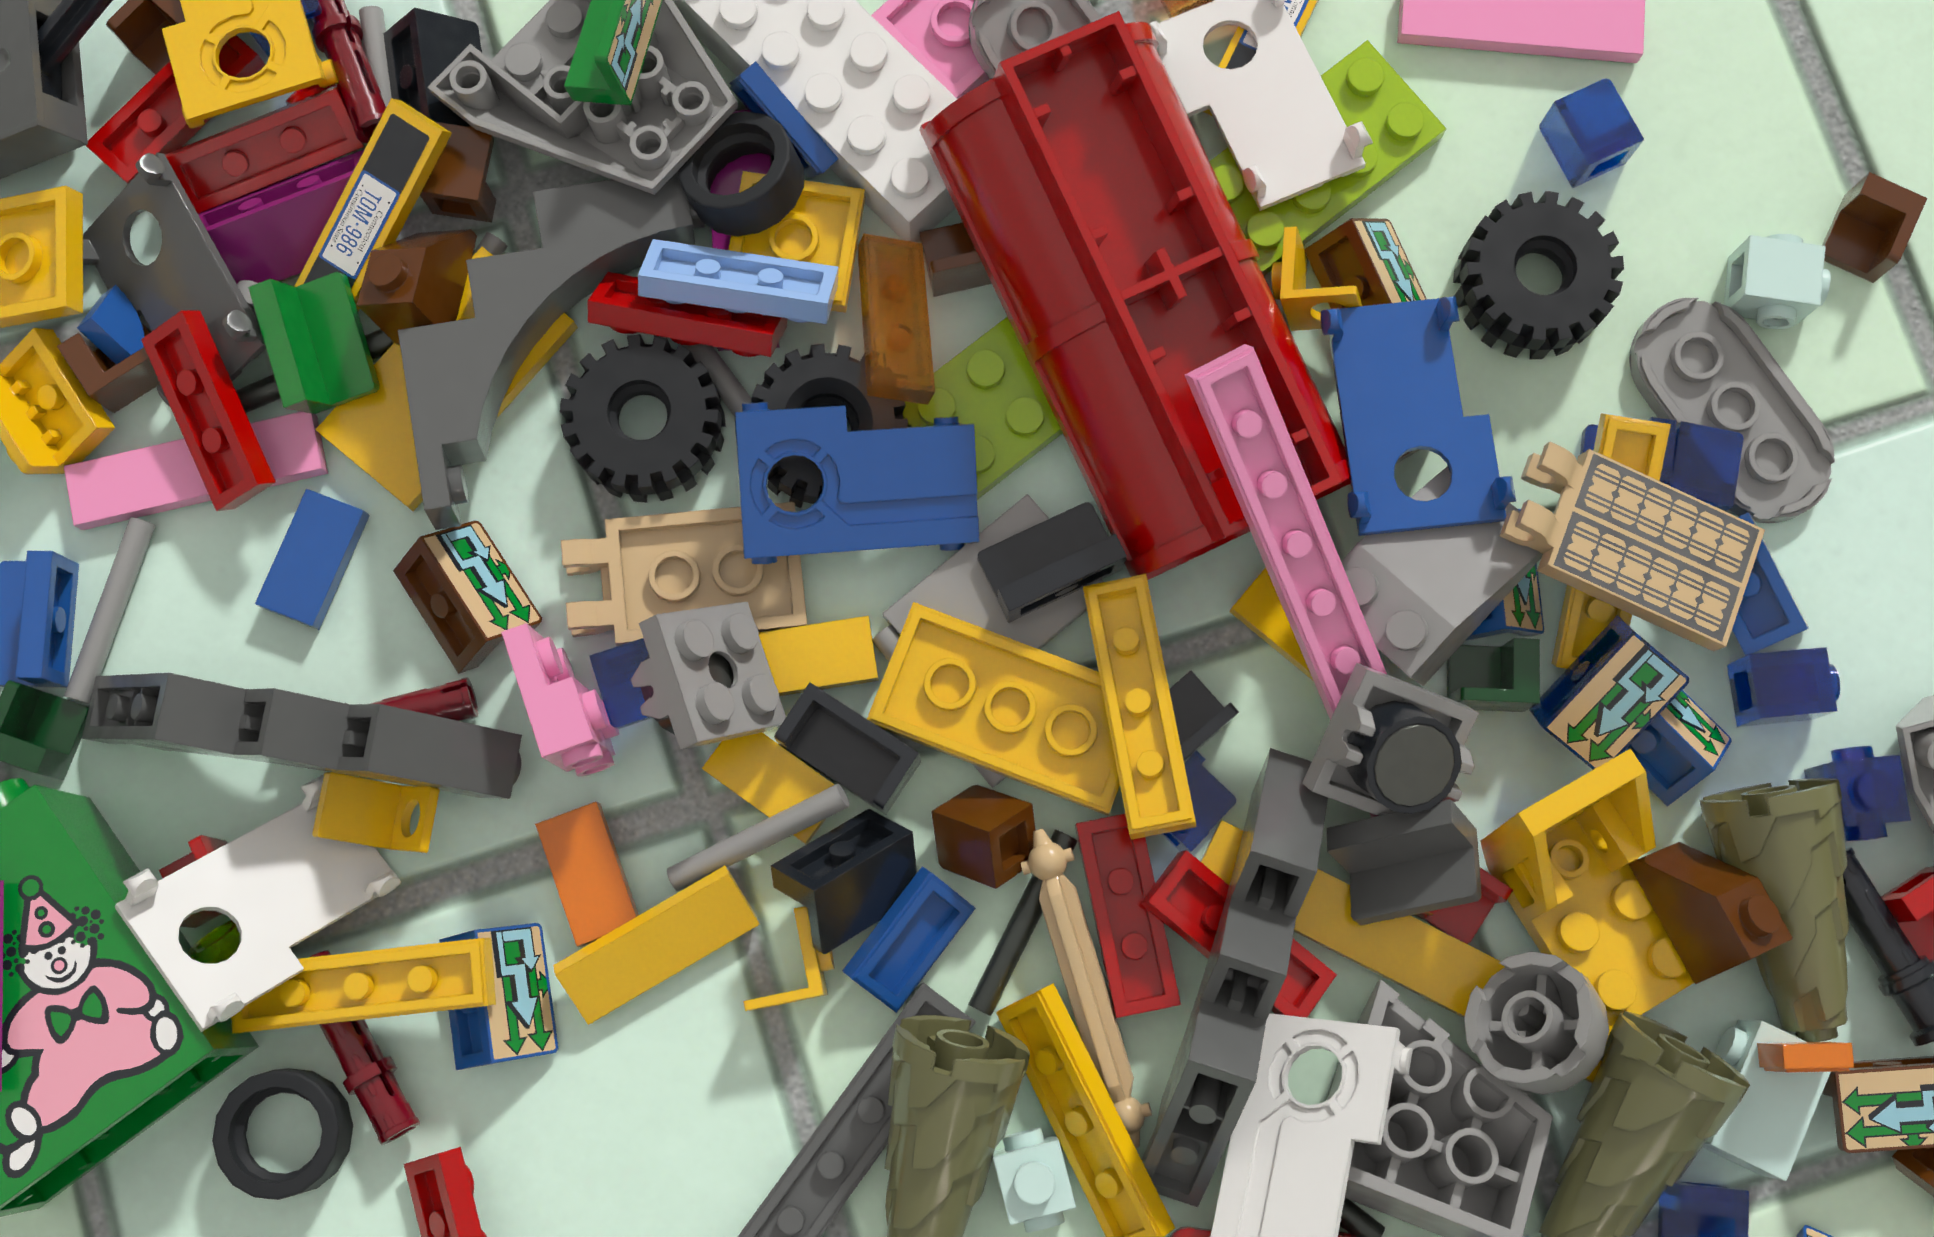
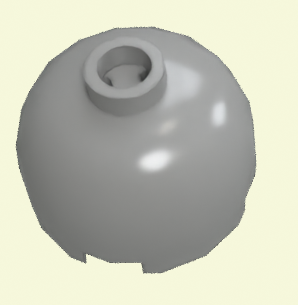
[1464,951,1609,1095]

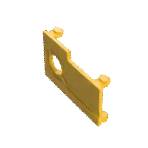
[162,0,338,129]

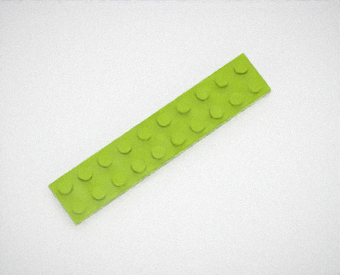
[903,40,1447,500]

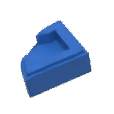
[77,285,145,364]

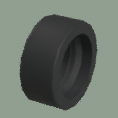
[678,111,804,237]
[212,1068,353,1200]

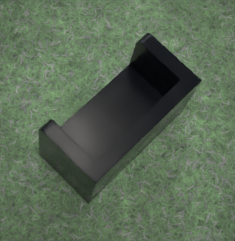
[774,682,921,815]

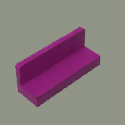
[198,149,365,284]

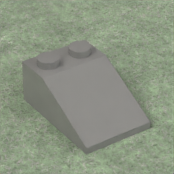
[1341,466,1543,686]

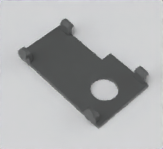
[83,153,266,406]

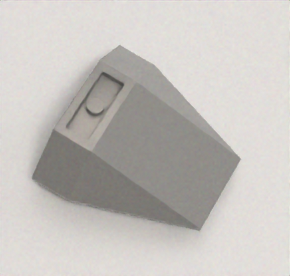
[428,0,739,195]

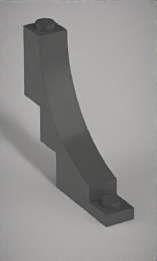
[398,170,705,530]
[82,673,522,799]
[1141,748,1328,1207]

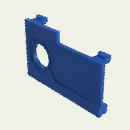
[1320,296,1516,536]
[734,402,980,564]

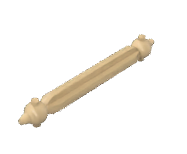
[1021,828,1152,1148]

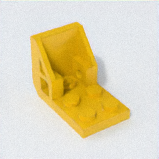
[1480,748,1694,1035]

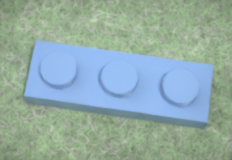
[638,239,839,324]

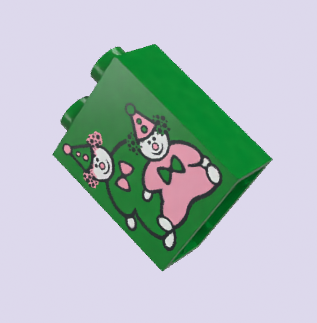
[0,778,259,1217]

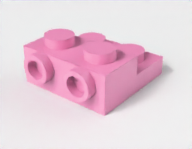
[871,0,989,99]
[501,623,619,777]

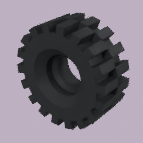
[1453,191,1624,360]
[560,334,726,503]
[751,344,908,508]

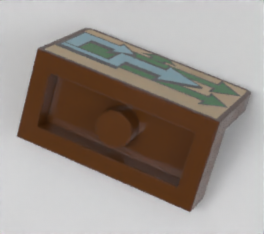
[1305,218,1427,309]
[393,521,542,674]
[1822,1056,1934,1153]

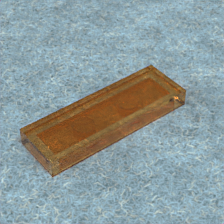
[857,233,935,405]

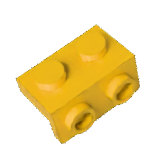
[0,328,115,474]

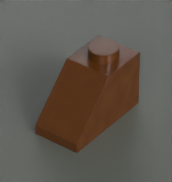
[357,229,477,345]
[1629,842,1793,985]

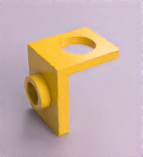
[1272,226,1362,331]
[312,772,440,853]
[743,906,835,1011]

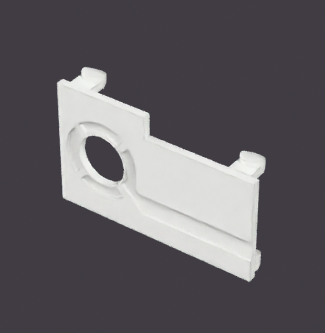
[1149,0,1373,211]
[115,775,401,1032]
[1210,1014,1413,1237]

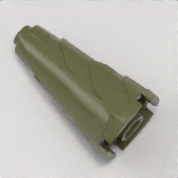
[1699,778,1849,1042]
[1539,1011,1750,1237]
[884,1015,1030,1237]

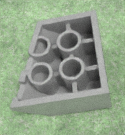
[1327,980,1553,1237]

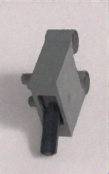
[0,0,113,179]

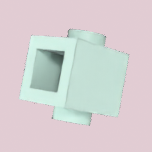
[1724,234,1831,329]
[993,1127,1076,1232]

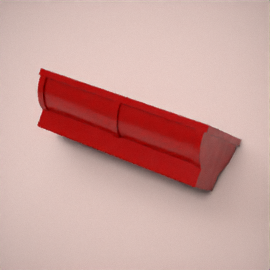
[919,11,1351,580]

